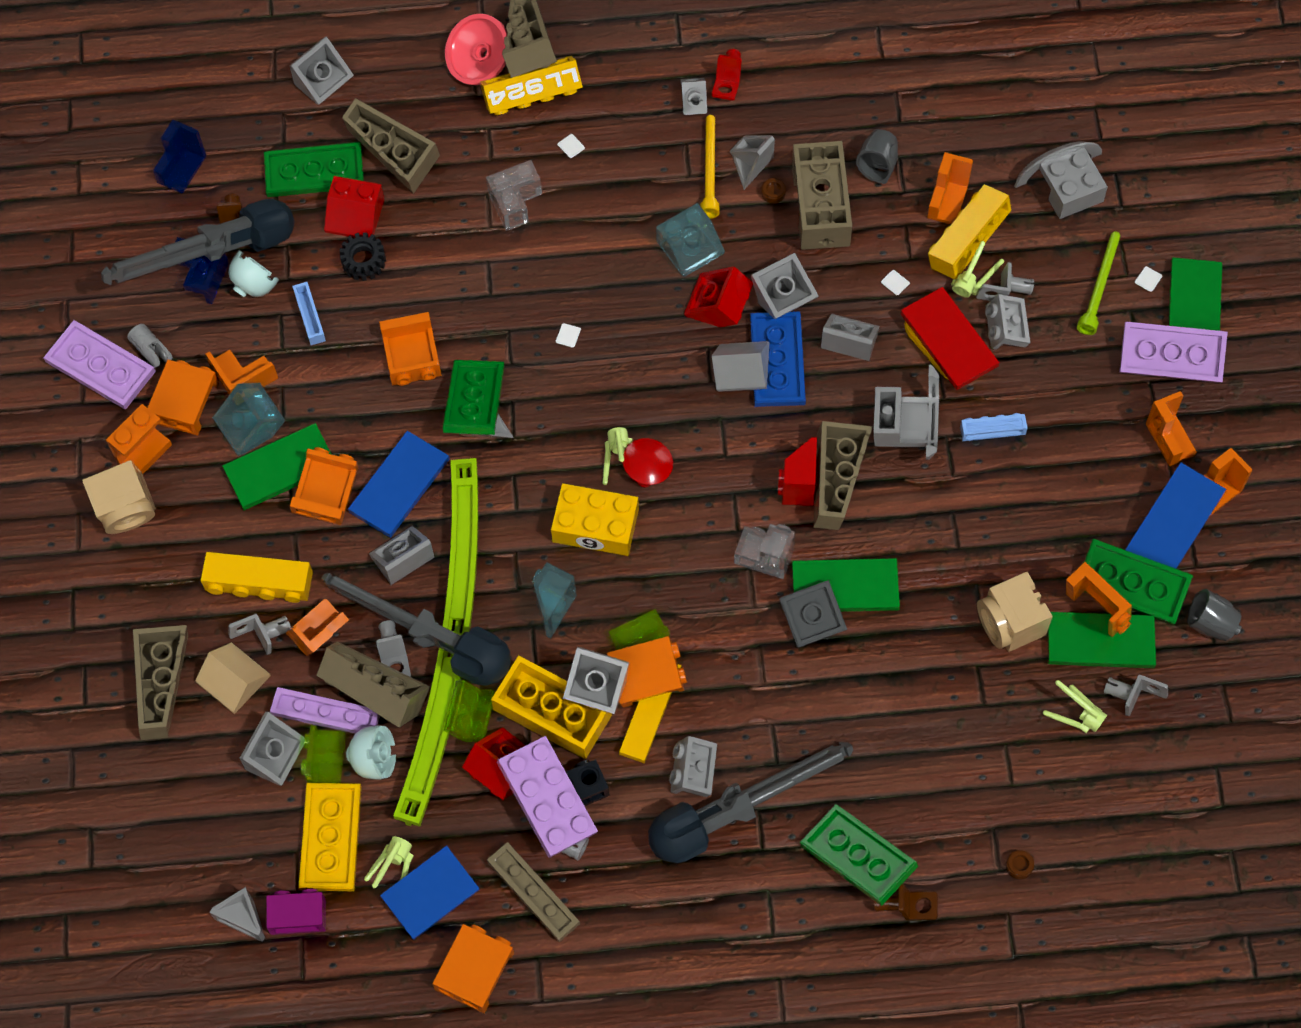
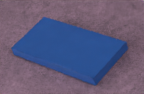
[750,312,806,407]
[348,431,450,538]
[1125,462,1226,569]

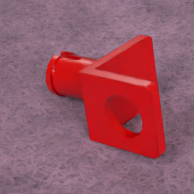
[711,49,742,101]

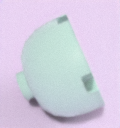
[228,250,279,297]
[346,725,396,780]

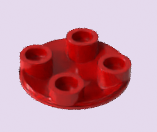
[622,438,673,488]

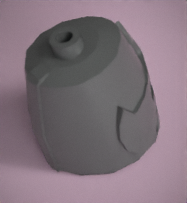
[856,129,898,184]
[1187,589,1242,641]

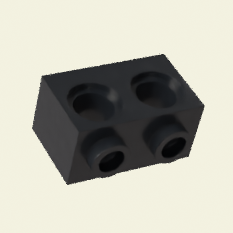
[566,759,610,806]

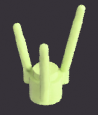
[951,241,1004,297]
[602,427,633,485]
[1043,680,1107,733]
[364,836,414,888]

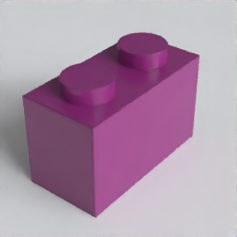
[267,889,326,935]

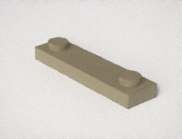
[487,842,580,942]

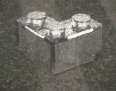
[486,160,542,231]
[734,524,795,579]

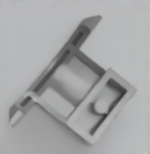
[1014,141,1108,219]
[874,365,939,460]

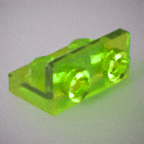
[608,609,670,650]
[443,680,495,742]
[301,725,346,783]

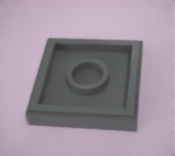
[779,580,847,648]

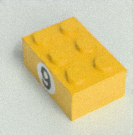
[551,483,639,556]

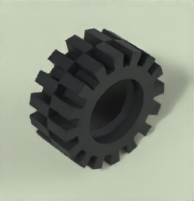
[339,232,386,281]

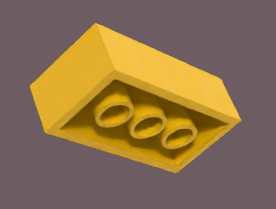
[491,655,612,760]

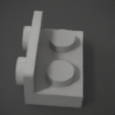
[985,294,1030,350]
[669,736,717,797]

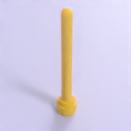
[700,115,720,219]

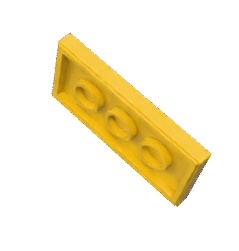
[299,783,362,891]

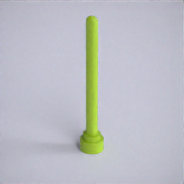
[1077,231,1120,335]

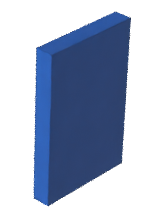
[380,846,480,940]

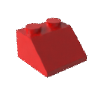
[324,176,385,238]
[684,266,753,327]
[778,437,817,506]
[462,727,526,800]

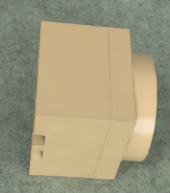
[82,460,156,534]
[977,572,1053,652]

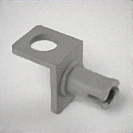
[680,78,707,115]
[976,262,1034,301]
[228,614,291,655]
[376,620,411,677]
[1104,674,1168,716]

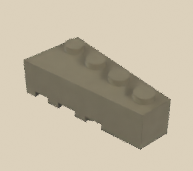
[502,0,557,78]
[342,98,440,194]
[813,421,873,530]
[133,625,188,740]
[317,641,430,727]

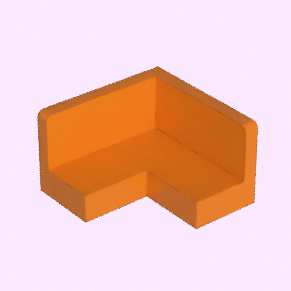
[927,152,973,225]
[205,350,278,403]
[1146,391,1197,466]
[1204,448,1252,516]
[286,599,349,656]

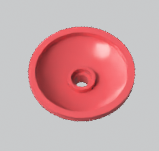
[445,14,508,86]

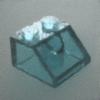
[656,203,725,277]
[213,383,285,456]
[532,562,576,639]

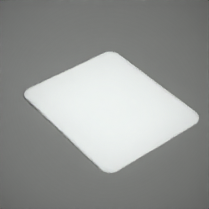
[557,134,585,158]
[1135,266,1162,292]
[881,270,910,295]
[556,323,581,347]

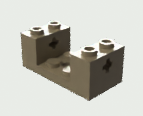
[792,141,852,250]

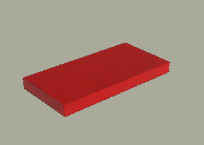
[900,287,1000,390]

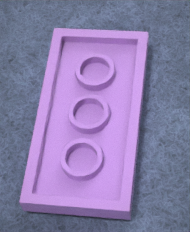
[43,320,156,410]
[1119,322,1228,383]
[497,736,598,858]

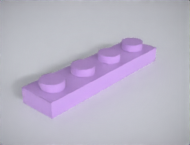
[270,687,380,734]

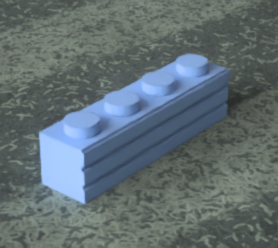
[292,282,326,345]
[960,413,1027,441]

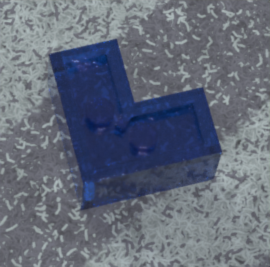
[153,120,207,193]
[175,237,229,304]

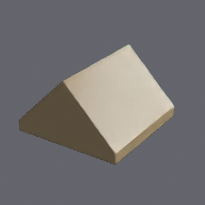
[195,642,271,714]

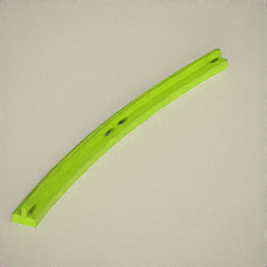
[393,458,479,827]

